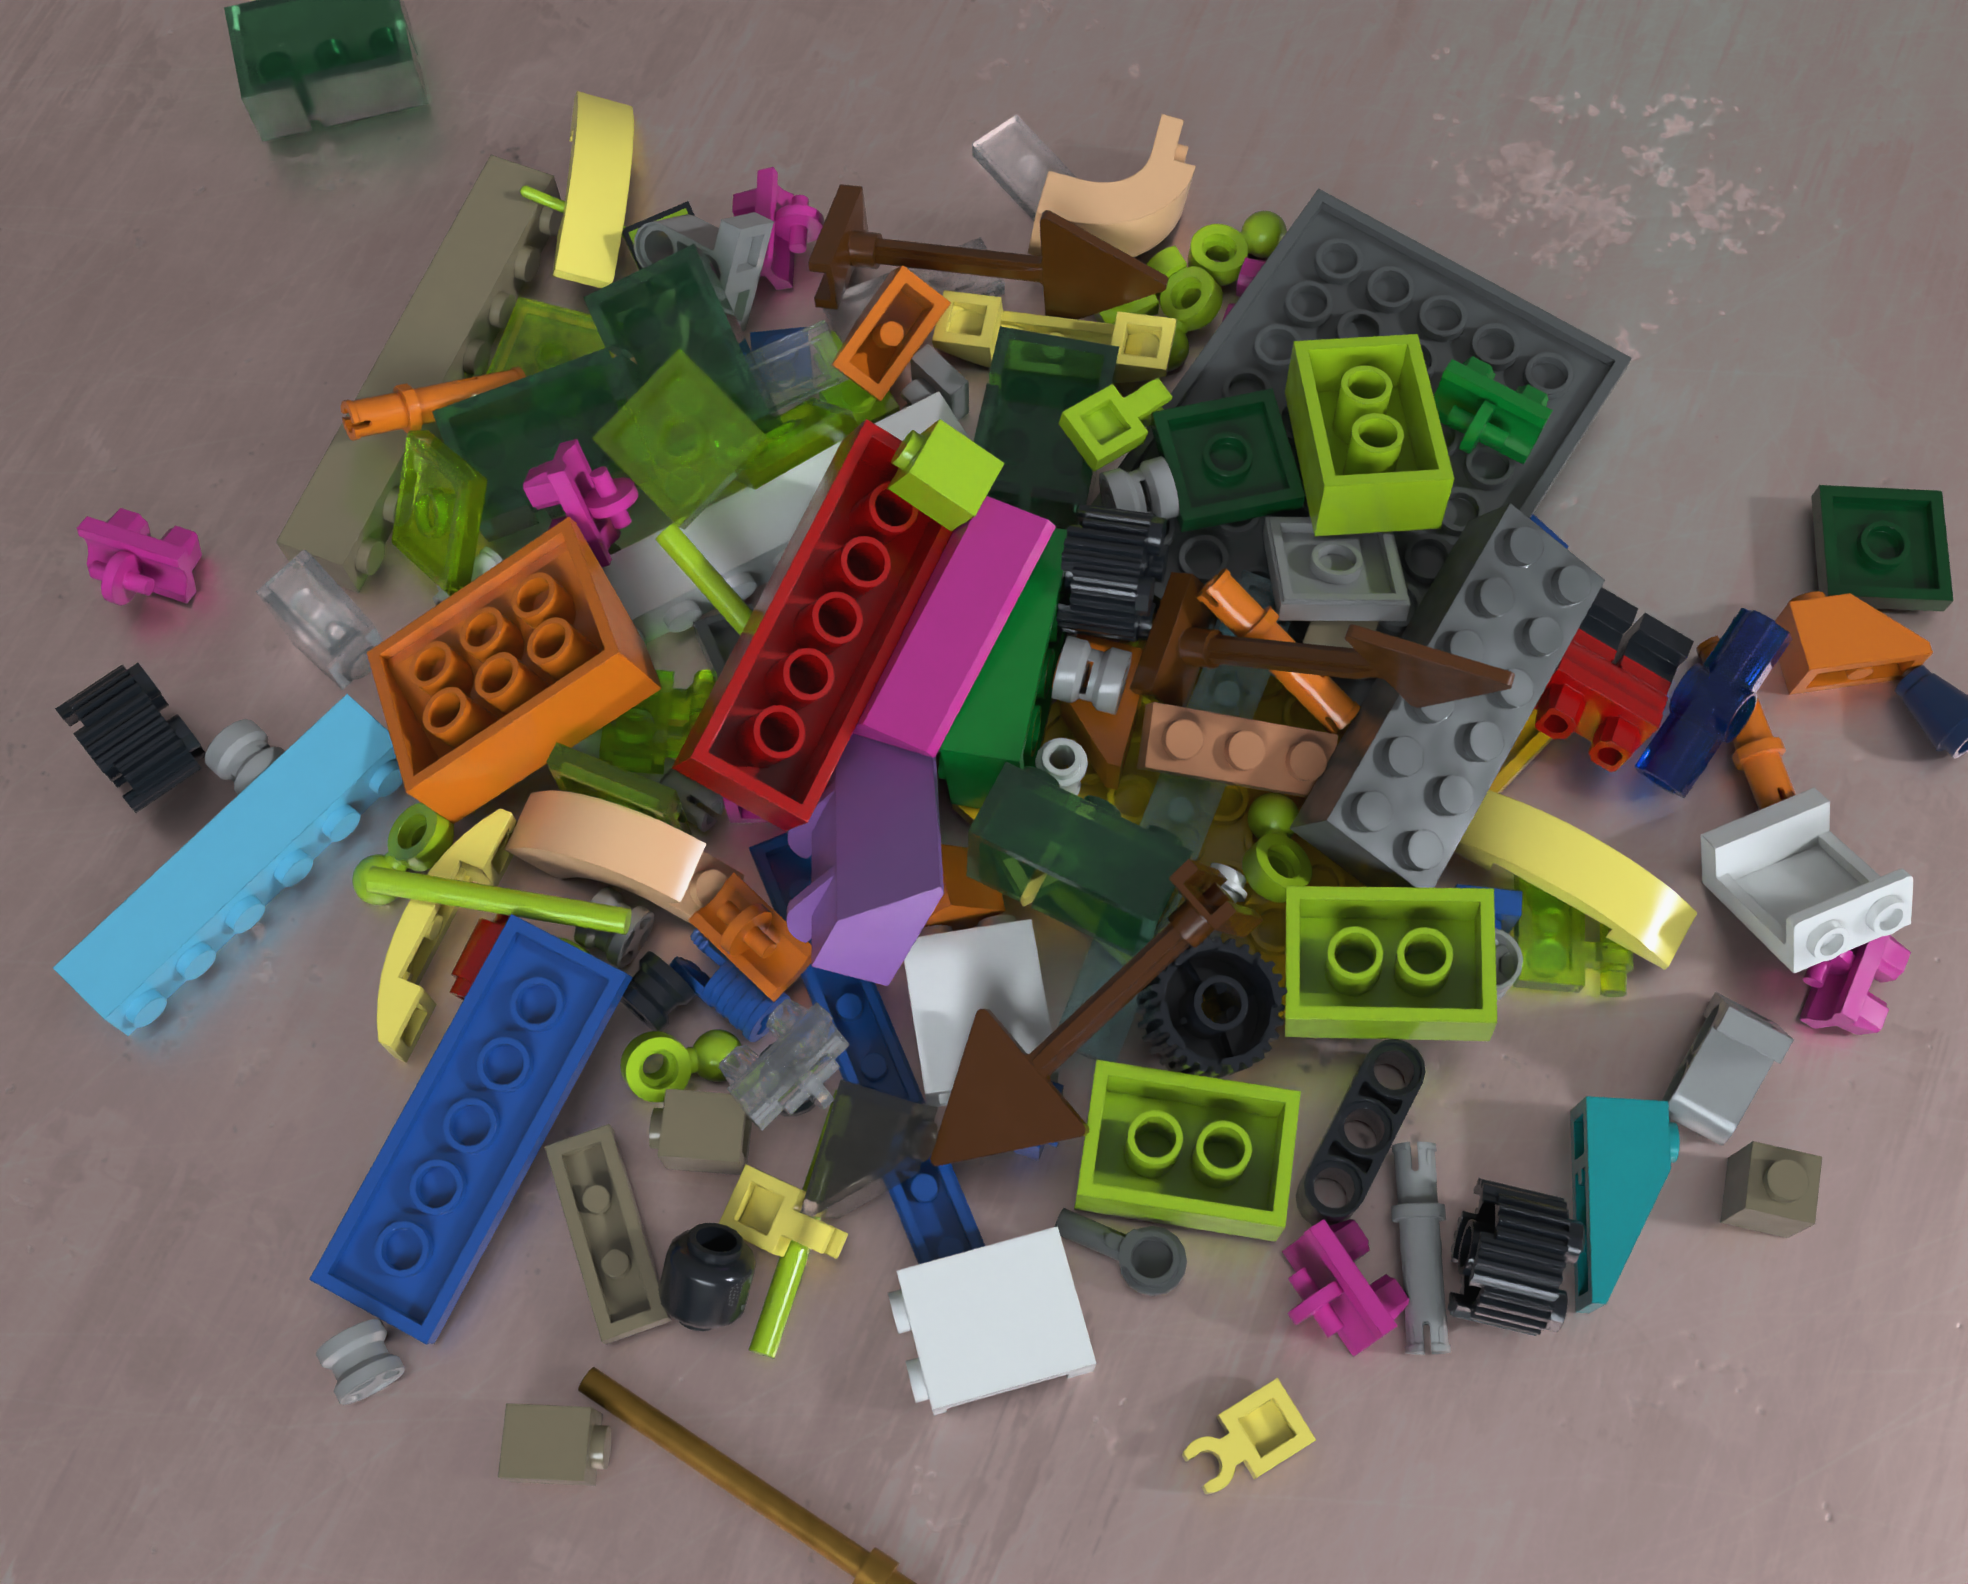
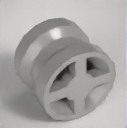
[574,886,655,968]
[316,1319,405,1405]

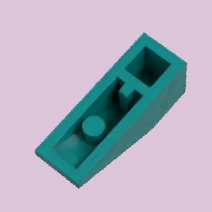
[1570,1096,1680,1314]

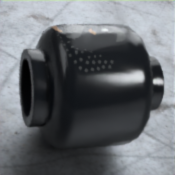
[658,1223,756,1331]

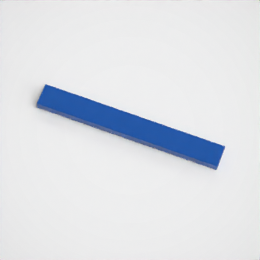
[749,832,985,1265]

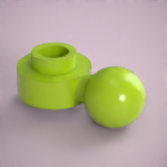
[1187,211,1287,286]
[1160,266,1223,371]
[1242,792,1312,903]
[352,803,454,905]
[620,1029,744,1102]

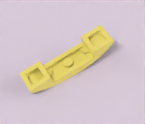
[552,91,634,291]
[932,290,1176,383]
[1454,790,1697,970]
[377,808,517,1063]

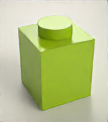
[887,419,1005,532]

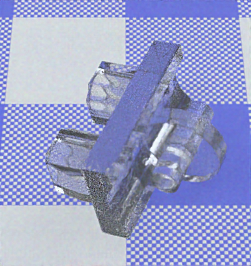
[719,999,849,1131]

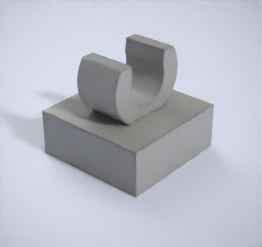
[900,344,969,421]

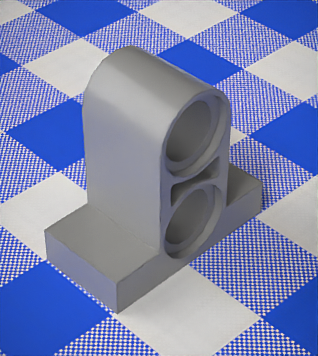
[634,212,774,341]
[1662,992,1794,1145]

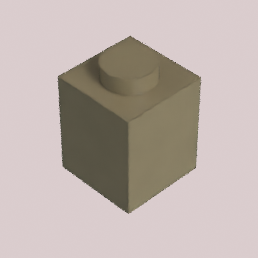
[649,1089,754,1175]
[1720,1141,1822,1238]
[498,1403,611,1486]

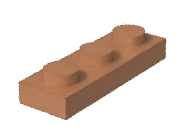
[1137,702,1338,798]

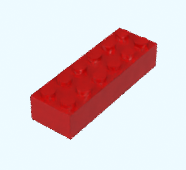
[672,419,954,831]

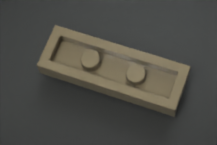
[544,1124,672,1345]

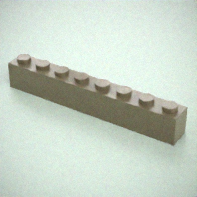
[276,155,563,593]

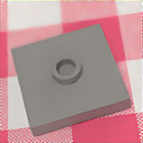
[1262,517,1410,621]

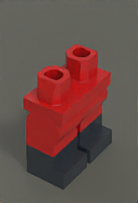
[1534,587,1694,772]

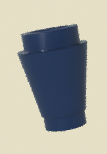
[1895,665,1968,758]

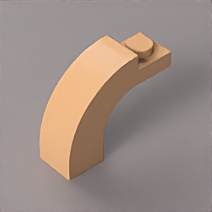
[1027,114,1196,257]
[504,790,745,925]

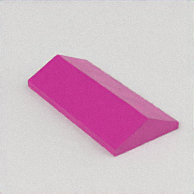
[853,496,1056,758]

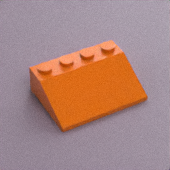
[367,517,662,824]

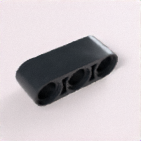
[1296,1039,1426,1226]

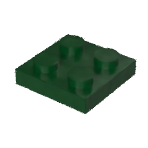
[1150,388,1306,532]
[1811,485,1953,612]

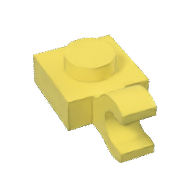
[718,1164,848,1259]

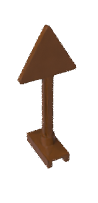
[808,184,1168,320]
[1130,572,1515,708]
[930,859,1264,1166]

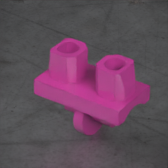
[732,167,825,290]
[523,439,638,567]
[77,508,202,606]
[1799,935,1911,1035]
[1282,1219,1409,1357]

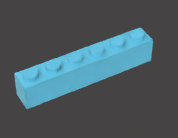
[53,694,403,1036]

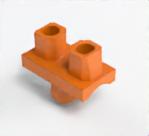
[688,873,812,1002]

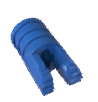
[669,928,790,1042]

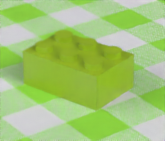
[1285,334,1455,536]
[1285,886,1497,1041]
[1074,1060,1301,1242]

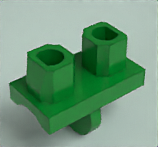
[1434,356,1553,465]

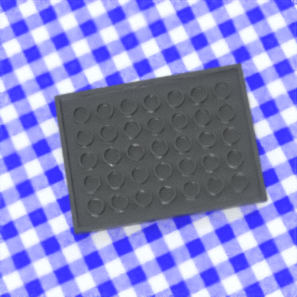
[1077,188,1632,721]

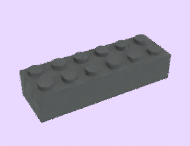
[1289,503,1605,888]

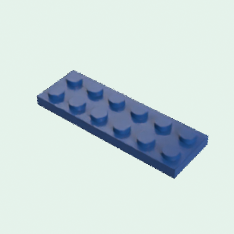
[309,914,633,1345]

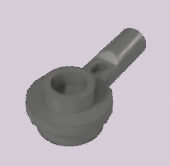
[1055,1208,1187,1296]

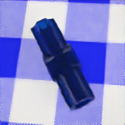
[1634,608,1792,798]

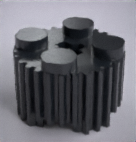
[1056,505,1169,643]
[55,663,206,813]
[1136,936,1288,1079]
[1448,1178,1583,1336]

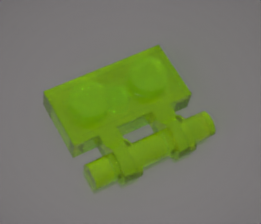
[599,670,716,775]
[1513,874,1633,997]

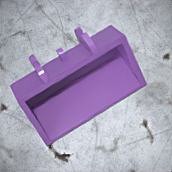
[787,733,944,986]

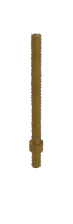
[578,1367,917,1584]

